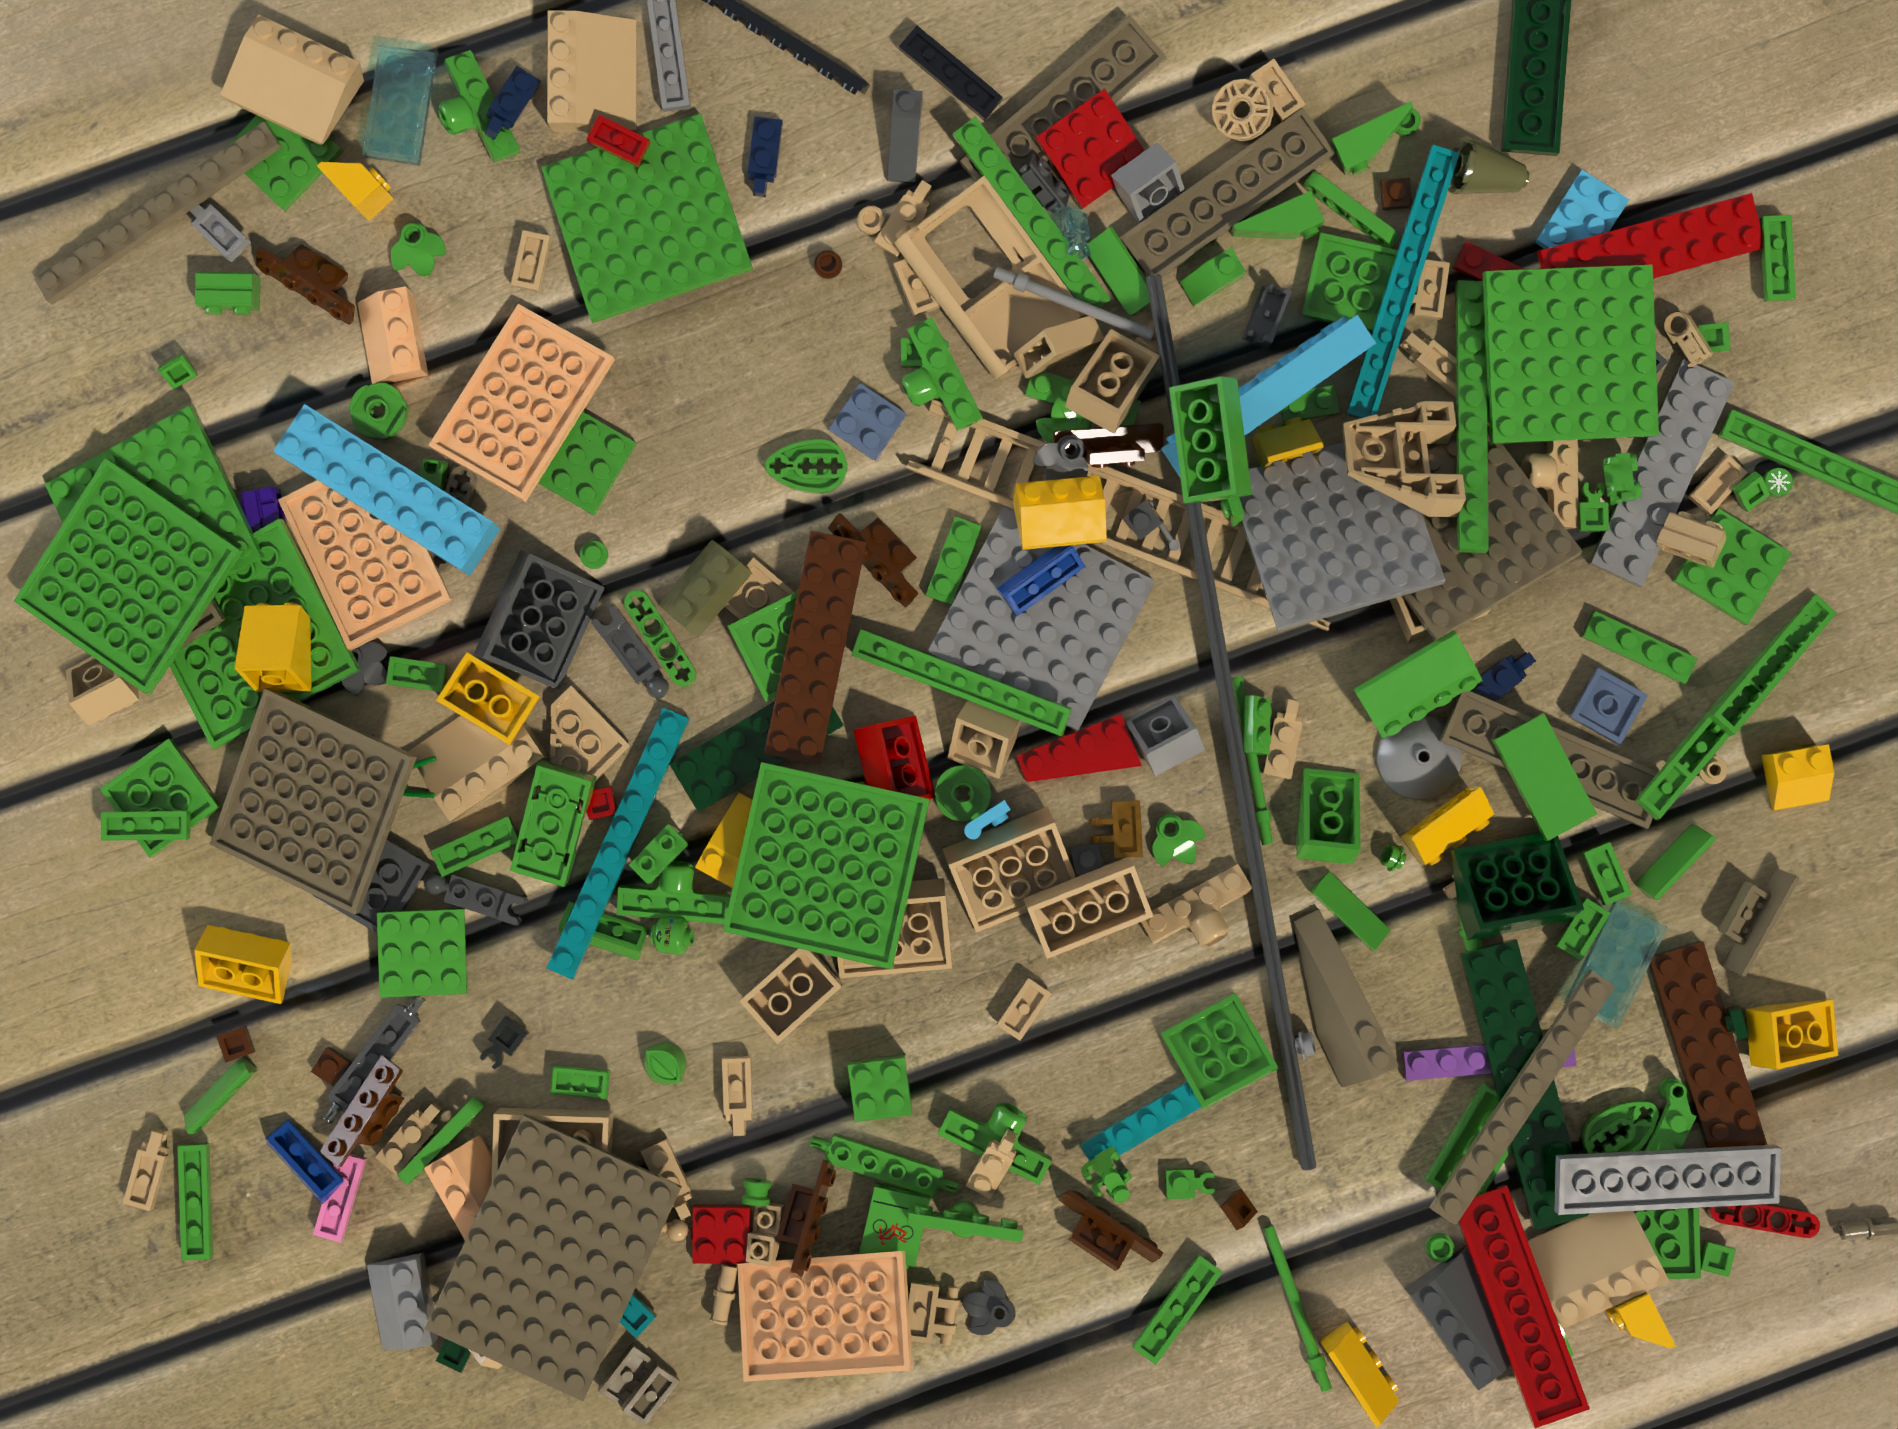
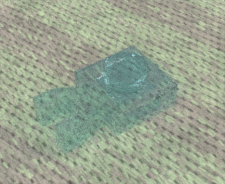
[1059,206,1091,260]

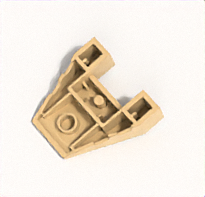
[1342,401,1466,517]

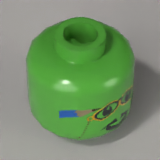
[650,917,695,955]

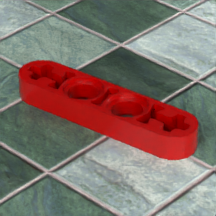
[1706,1204,1820,1238]

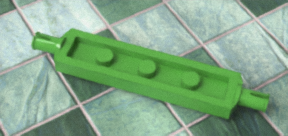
[810,1133,959,1197]

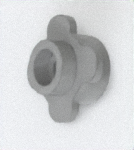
[1295,1030,1316,1060]

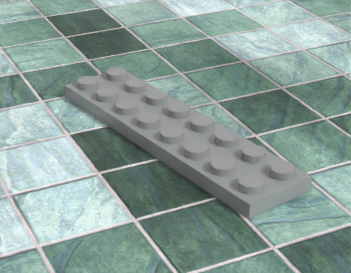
[1588,359,1735,587]
[1554,1145,1782,1215]

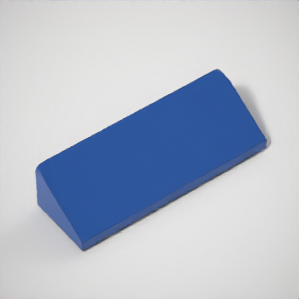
[997,545,1085,616]
[266,1119,344,1204]

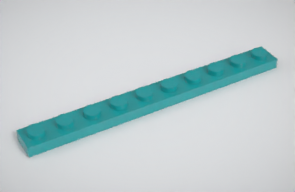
[1345,144,1460,419]
[546,707,690,980]

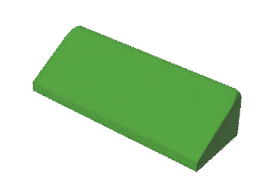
[1084,226,1150,316]
[1635,824,1716,900]
[1309,871,1390,951]
[559,902,649,960]
[184,1056,258,1135]

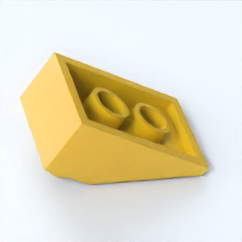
[436,652,540,745]
[695,792,753,888]
[1745,999,1838,1070]

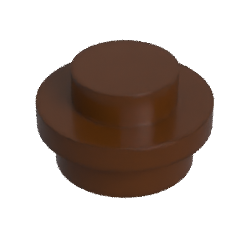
[814,250,842,279]

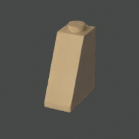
[1014,316,1104,379]

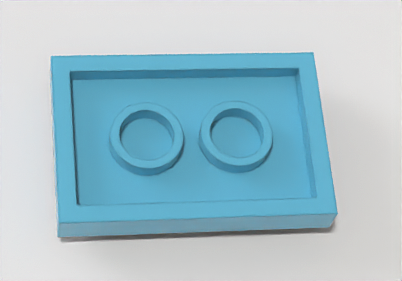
[1535,170,1630,249]

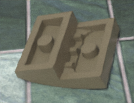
[598,1342,680,1426]

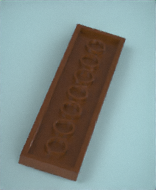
[764,530,867,765]
[1646,941,1768,1148]

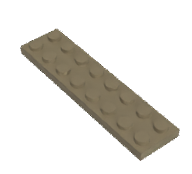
[960,15,1167,181]
[1120,108,1336,278]
[1439,691,1658,829]

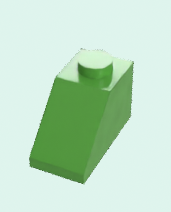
[1180,247,1246,307]

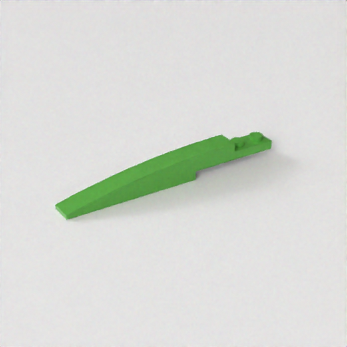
[1635,594,1837,820]

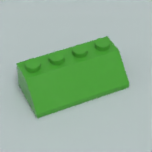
[1169,376,1252,504]
[1353,630,1483,739]

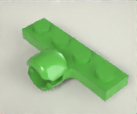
[438,50,520,163]
[902,317,983,432]
[616,861,731,924]
[937,1103,1052,1185]
[907,1201,1024,1242]

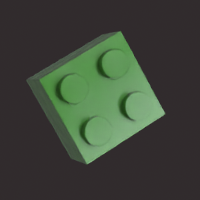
[848,1054,912,1122]

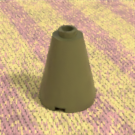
[1448,136,1529,194]

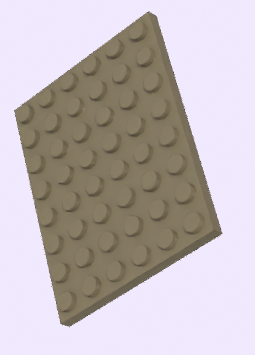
[425,1114,682,1401]

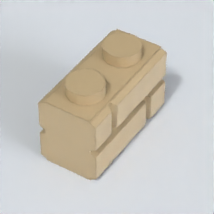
[1657,511,1726,568]

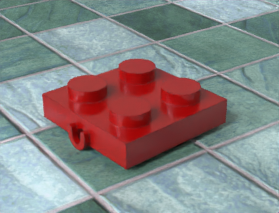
[690,1204,753,1264]

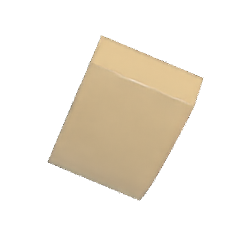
[746,1203,786,1266]

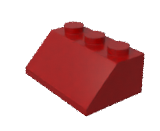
[853,716,935,799]

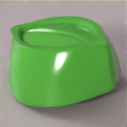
[644,1042,686,1085]

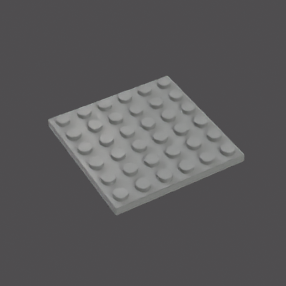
[1239,442,1446,631]
[927,506,1155,731]

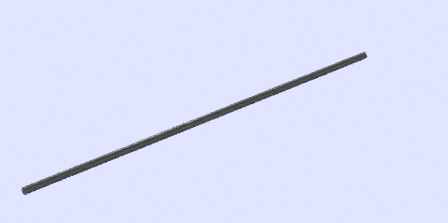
[1146,274,1317,1170]

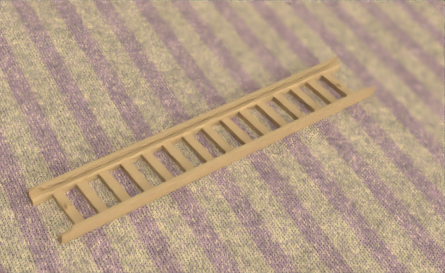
[906,400,1330,631]

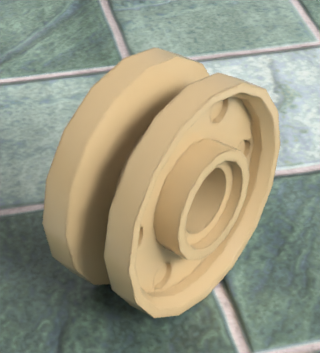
[1212,79,1274,142]

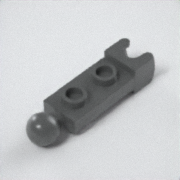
[591,605,669,699]
[424,872,528,925]

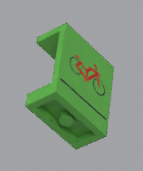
[859,1182,930,1269]

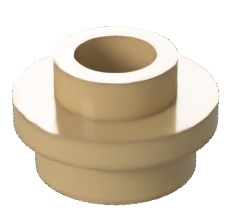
[1698,756,1727,784]

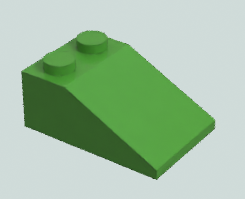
[1296,768,1361,864]

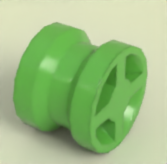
[741,1178,772,1206]

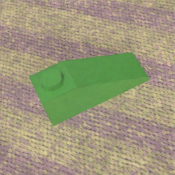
[1331,101,1413,175]
[1230,191,1325,239]

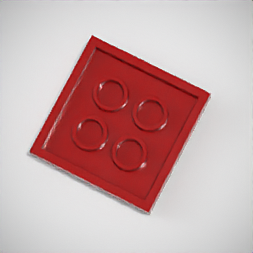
[1034,89,1145,209]

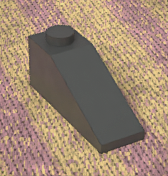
[887,89,923,184]

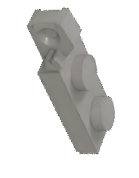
[190,203,251,263]

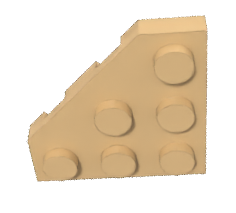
[550,685,631,782]

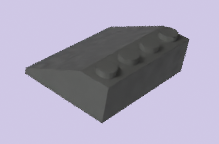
[474,550,605,690]
[1405,1245,1510,1391]

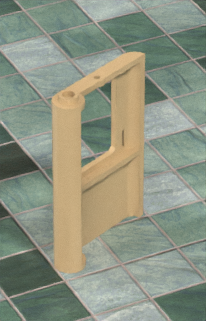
[894,176,1084,380]

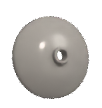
[1376,715,1462,799]

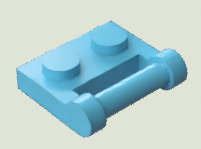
[964,800,1011,839]

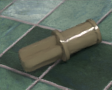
[1838,1217,1898,1240]

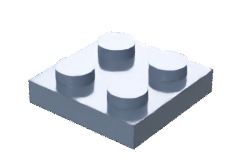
[829,383,907,462]
[1569,668,1648,745]

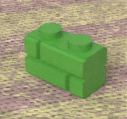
[195,272,261,316]

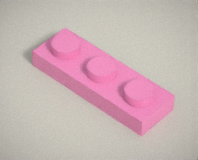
[313,1154,367,1242]

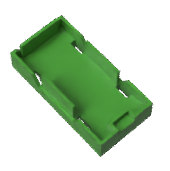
[510,760,597,887]

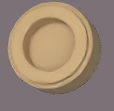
[857,206,886,236]

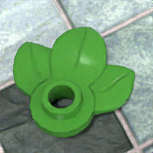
[391,222,446,278]
[1036,397,1092,442]
[1152,814,1206,866]

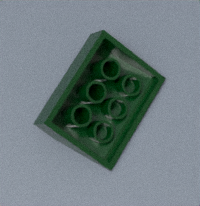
[1451,833,1584,940]

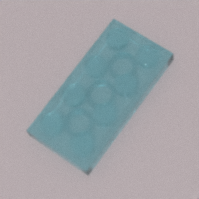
[362,45,437,166]
[1564,902,1668,1029]

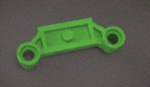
[1645,1077,1697,1151]

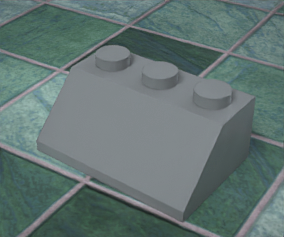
[367,1253,440,1350]

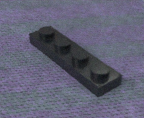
[899,26,1003,121]

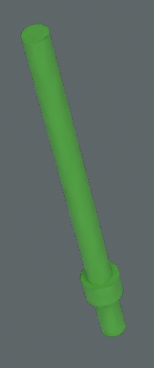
[1232,676,1273,845]
[1263,1224,1332,1392]

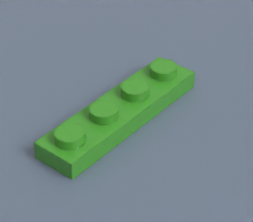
[1025,371,1141,426]
[1581,611,1698,684]
[177,1143,213,1261]
[1132,1253,1223,1365]

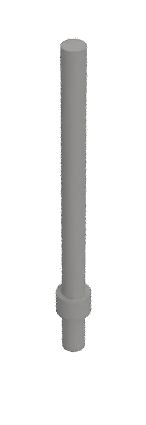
[993,267,1155,341]

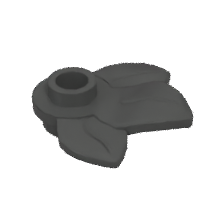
[1033,435,1088,481]
[342,642,388,696]
[961,1278,1016,1335]

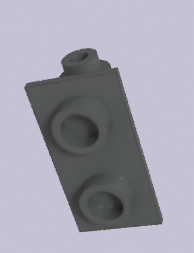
[1018,153,1069,213]

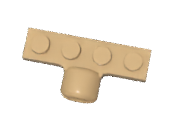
[1520,440,1579,529]
[1141,864,1252,947]

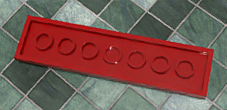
[1537,193,1763,279]
[1458,1185,1590,1428]

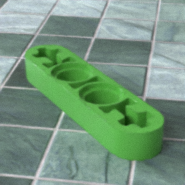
[1303,172,1400,248]
[624,590,697,687]
[397,1096,485,1186]

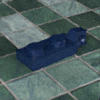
[485,66,541,140]
[748,116,783,197]
[1470,652,1536,701]

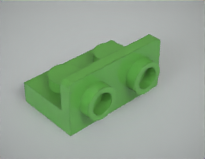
[629,824,688,884]

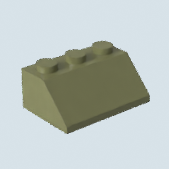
[658,540,752,638]

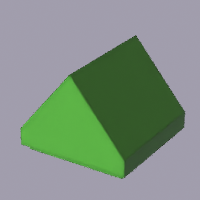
[157,354,198,389]

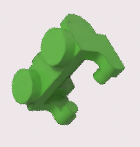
[1603,453,1641,506]
[1081,1146,1132,1203]

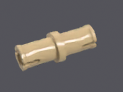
[709,1264,738,1325]

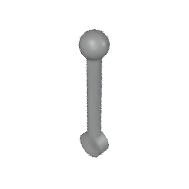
[1147,499,1180,551]

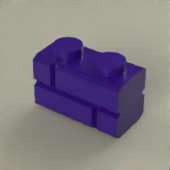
[239,487,287,533]

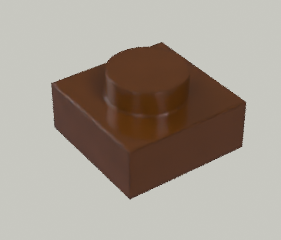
[1380,178,1412,210]
[216,1025,256,1063]
[311,1047,353,1086]
[1220,1188,1258,1230]

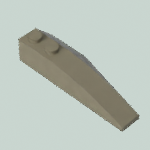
[1293,909,1399,1087]

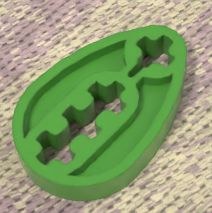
[765,439,848,494]
[1581,1100,1659,1154]

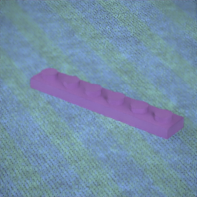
[1402,1044,1576,1081]

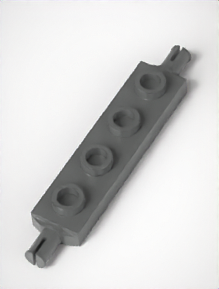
[322,996,426,1124]

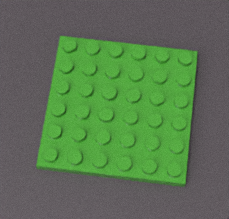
[541,113,753,323]
[1483,265,1659,444]
[45,405,265,577]
[14,458,243,695]
[170,519,361,749]
[723,762,930,969]

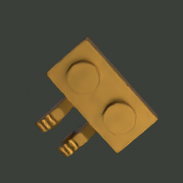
[1090,800,1143,858]

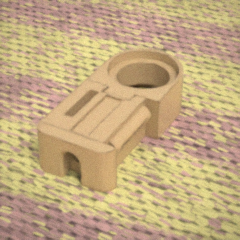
[1664,312,1713,367]

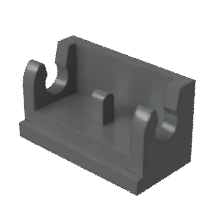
[1242,283,1292,349]

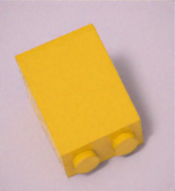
[234,602,312,692]

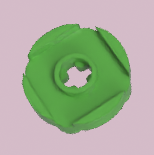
[350,383,409,440]
[935,765,991,822]

